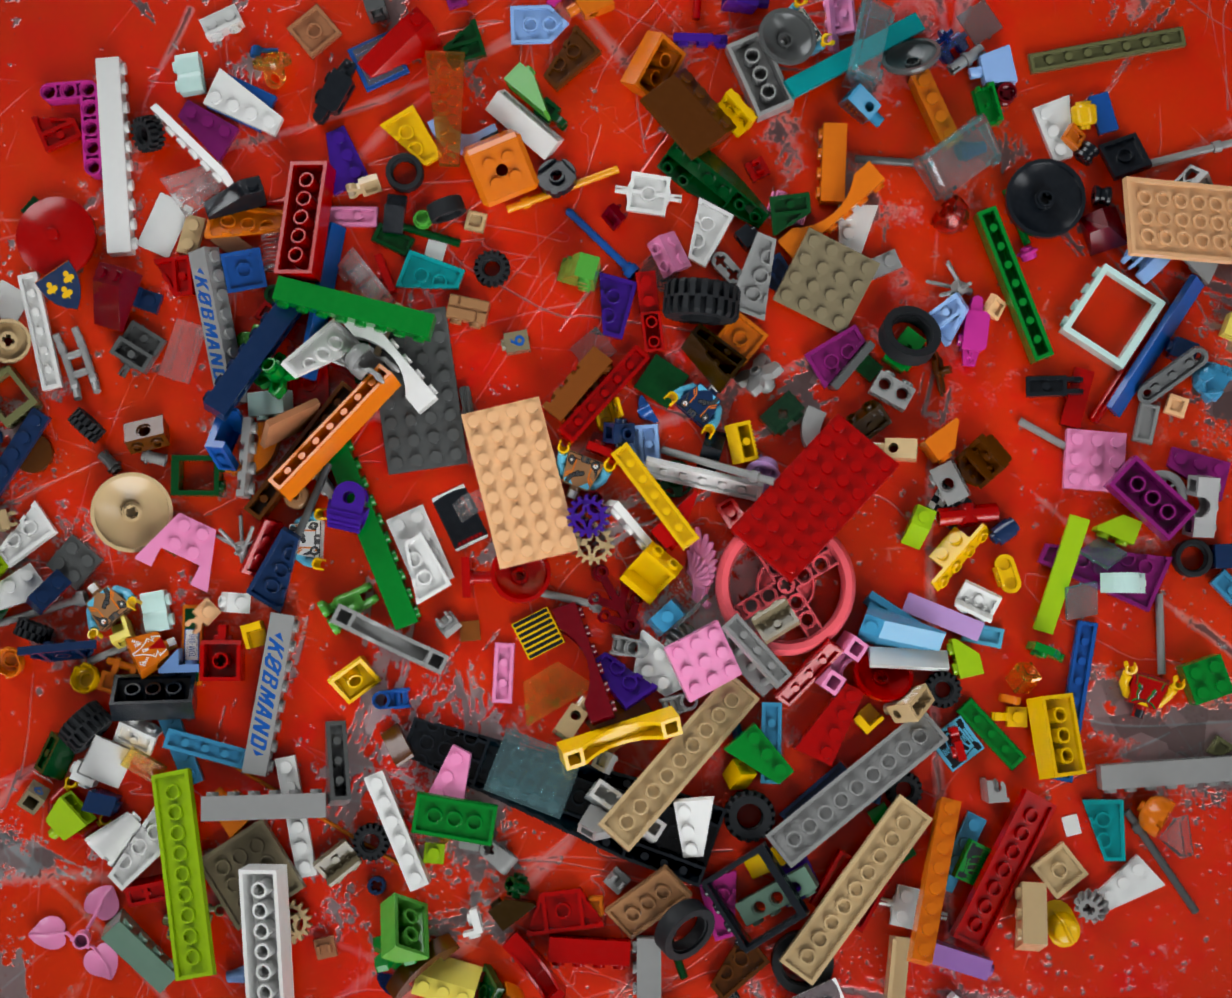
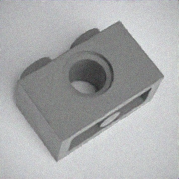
[929,459,971,506]

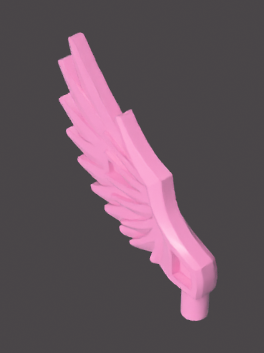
[686,527,718,610]

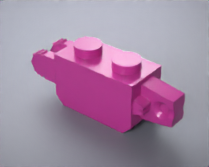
[956,295,990,367]

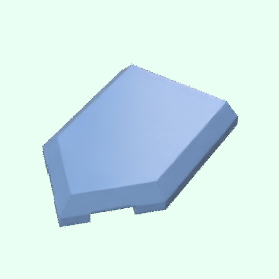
[510,5,569,45]

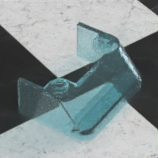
[842,0,895,93]

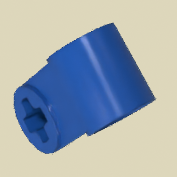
[372,687,412,709]

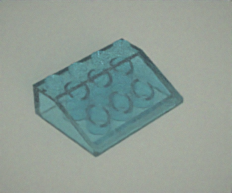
[483,728,580,819]

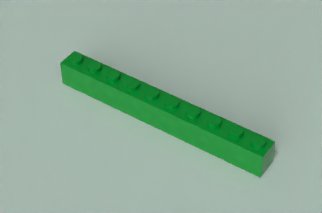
[329,439,422,631]

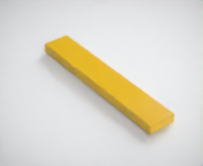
[611,442,700,551]

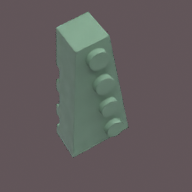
[101,908,175,993]

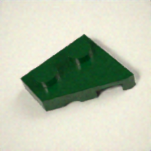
[443,19,487,68]
[769,192,811,236]

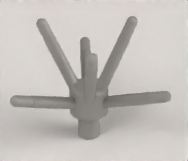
[925,260,973,299]
[216,515,255,563]

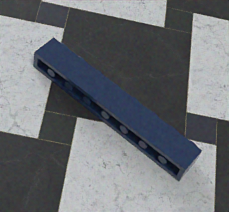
[203,301,303,421]

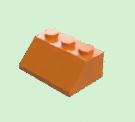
[620,30,686,97]

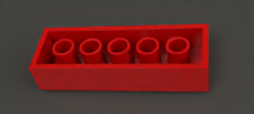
[274,161,336,282]

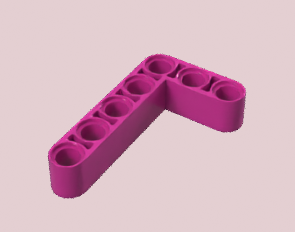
[40,80,102,180]

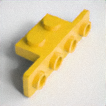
[929,523,990,591]

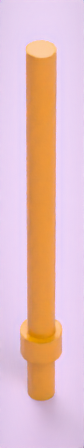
[506,165,620,213]

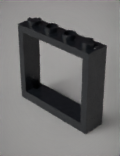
[701,841,810,954]

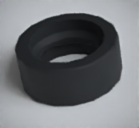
[386,153,424,193]
[426,195,466,224]
[1171,539,1213,577]

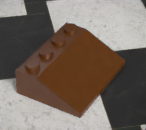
[640,68,737,160]

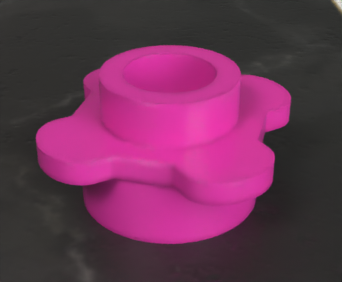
[1016,245,1038,262]

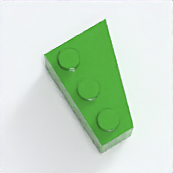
[556,252,601,293]

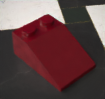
[93,262,143,332]

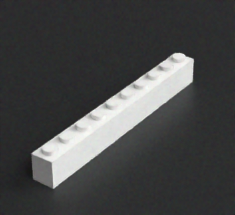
[95,56,138,257]

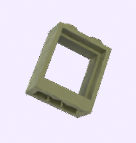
[0,365,44,429]

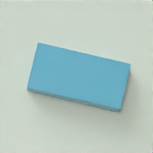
[960,625,1005,649]

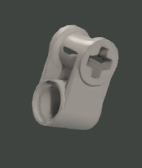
[609,634,649,658]
[658,693,698,715]
[480,839,519,875]

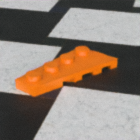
[204,207,283,239]

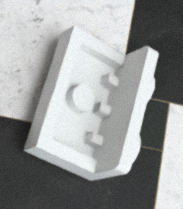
[954,579,1002,623]

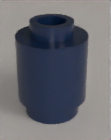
[989,517,1020,546]

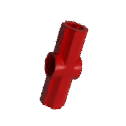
[936,503,1000,527]

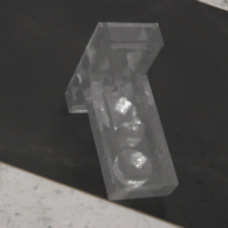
[453,489,485,522]

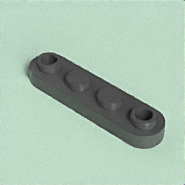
[1137,346,1209,404]

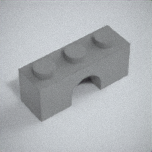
[1182,475,1221,538]

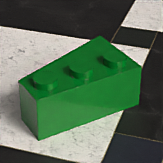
[723,722,794,784]

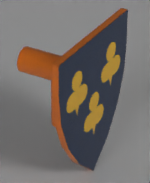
[35,260,81,309]

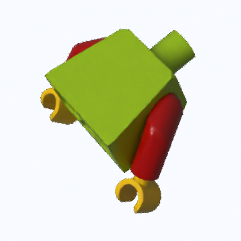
[46,776,112,840]

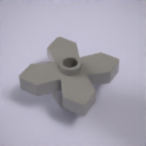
[734,353,784,397]

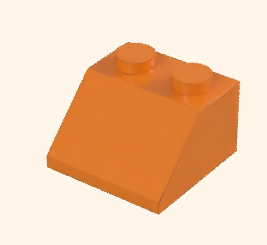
[918,417,959,464]

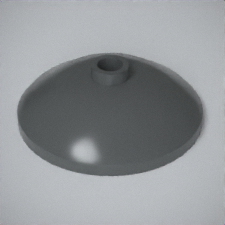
[758,8,817,66]
[881,38,941,76]

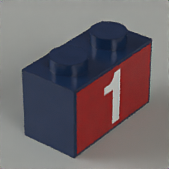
[26,569,72,616]

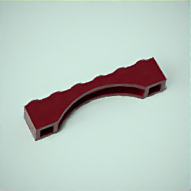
[552,602,617,726]

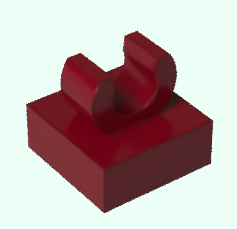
[601,203,628,231]

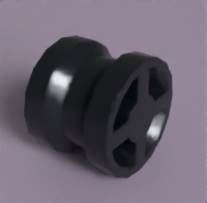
[1074,141,1100,166]
[1091,185,1112,207]

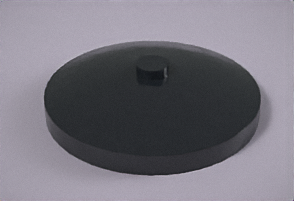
[1005,159,1086,239]

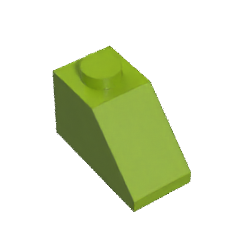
[900,504,937,550]

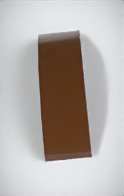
[385,933,460,998]

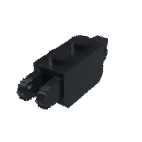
[312,58,357,125]

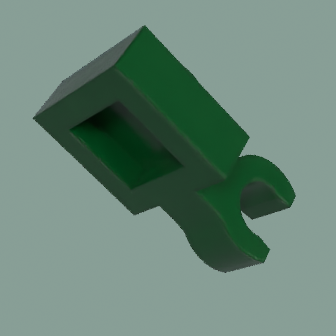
[533,97,568,131]

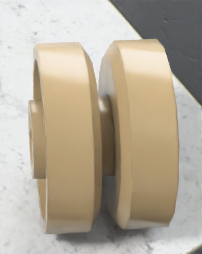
[0,319,31,364]

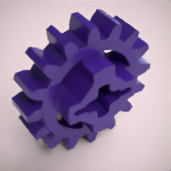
[566,494,611,538]

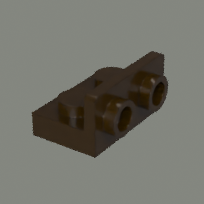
[846,399,892,439]

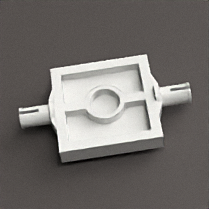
[615,171,682,217]
[878,884,948,930]

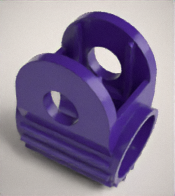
[327,481,370,534]

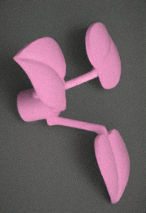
[28,885,119,980]

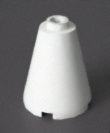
[84,811,142,868]

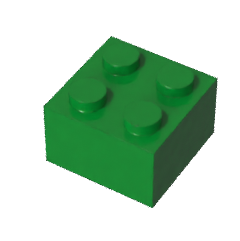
[1175,653,1232,705]

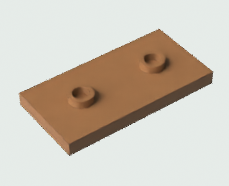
[604,864,693,940]

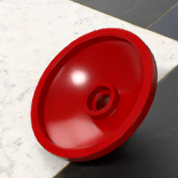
[490,556,551,603]
[853,646,913,702]

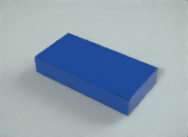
[1087,91,1119,136]

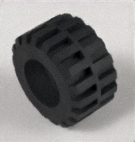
[58,700,113,754]
[724,789,776,843]

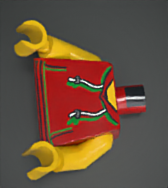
[1119,661,1186,719]

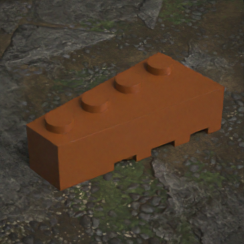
[542,346,613,424]

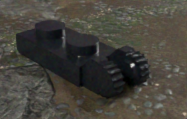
[1026,375,1084,398]

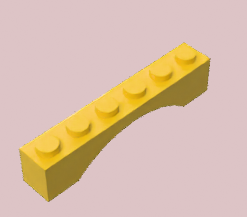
[556,706,683,771]

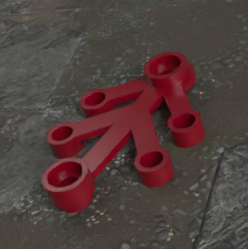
[588,564,643,636]

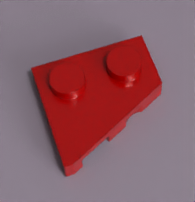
[31,116,82,153]

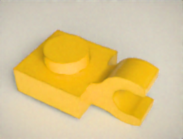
[991,706,1028,727]

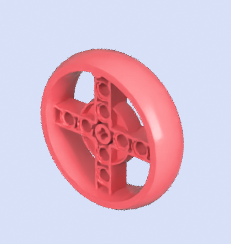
[715,536,856,656]

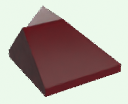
[1078,206,1127,256]

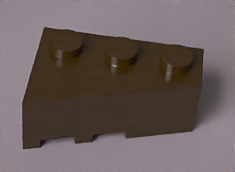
[681,323,747,394]

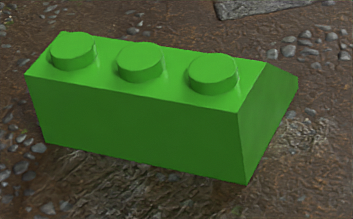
[380,892,429,963]

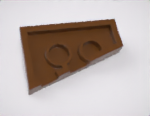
[543,24,602,92]
[710,929,770,998]

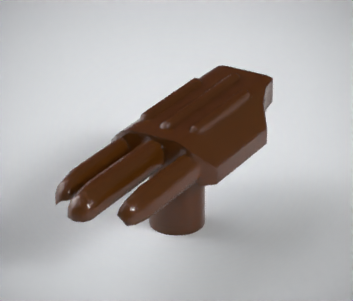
[931,352,952,397]

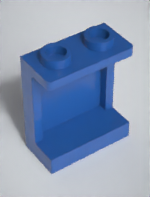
[204,408,243,471]

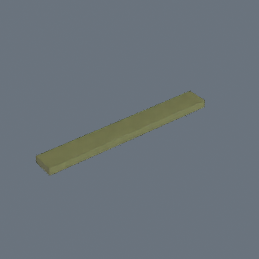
[1027,26,1186,75]

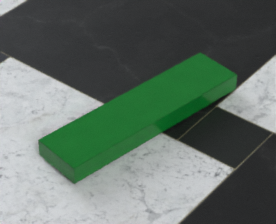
[956,697,1026,771]

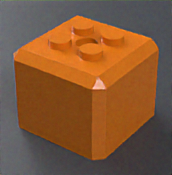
[462,128,539,207]

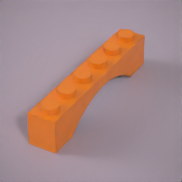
[778,161,885,259]

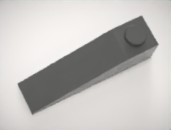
[325,721,351,806]

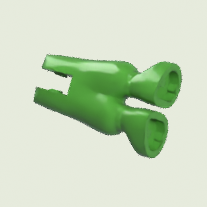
[317,582,380,635]

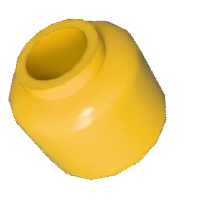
[1071,100,1097,130]

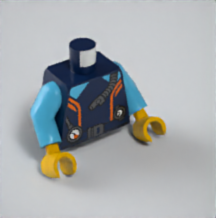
[663,383,722,439]

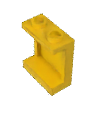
[619,541,683,605]

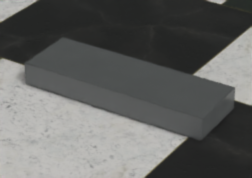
[828,340,875,390]

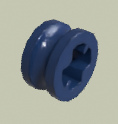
[367,876,387,895]

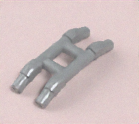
[52,326,101,401]

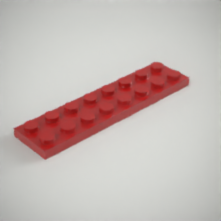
[949,788,1057,952]

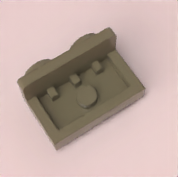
[751,597,801,645]
[313,838,362,888]

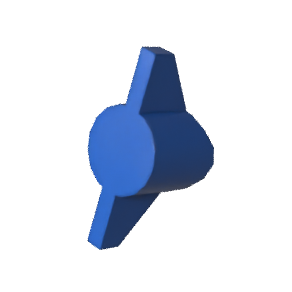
[637,395,659,423]

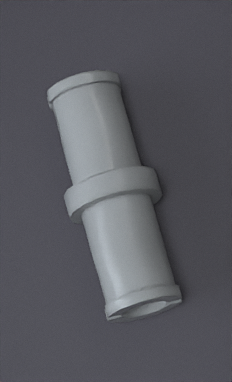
[946,44,986,76]

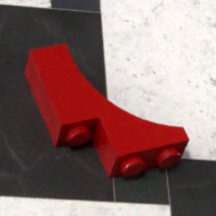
[502,929,567,998]

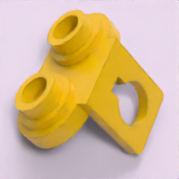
[595,397,624,432]
[992,554,1021,594]

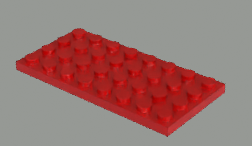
[730,413,899,584]

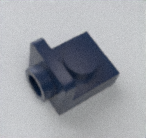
[132,286,164,315]

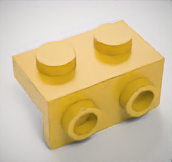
[718,88,758,138]

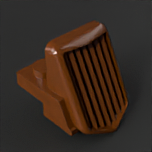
[955,434,1012,489]

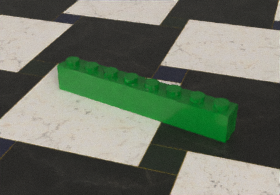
[973,205,1054,364]
[272,275,437,343]

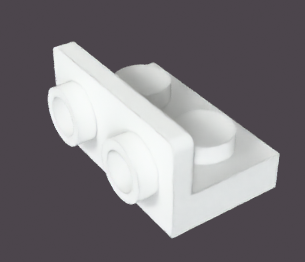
[199,4,246,43]
[113,720,163,757]

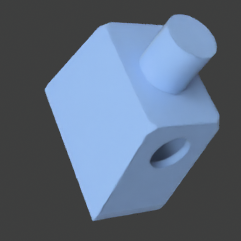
[968,45,1018,87]

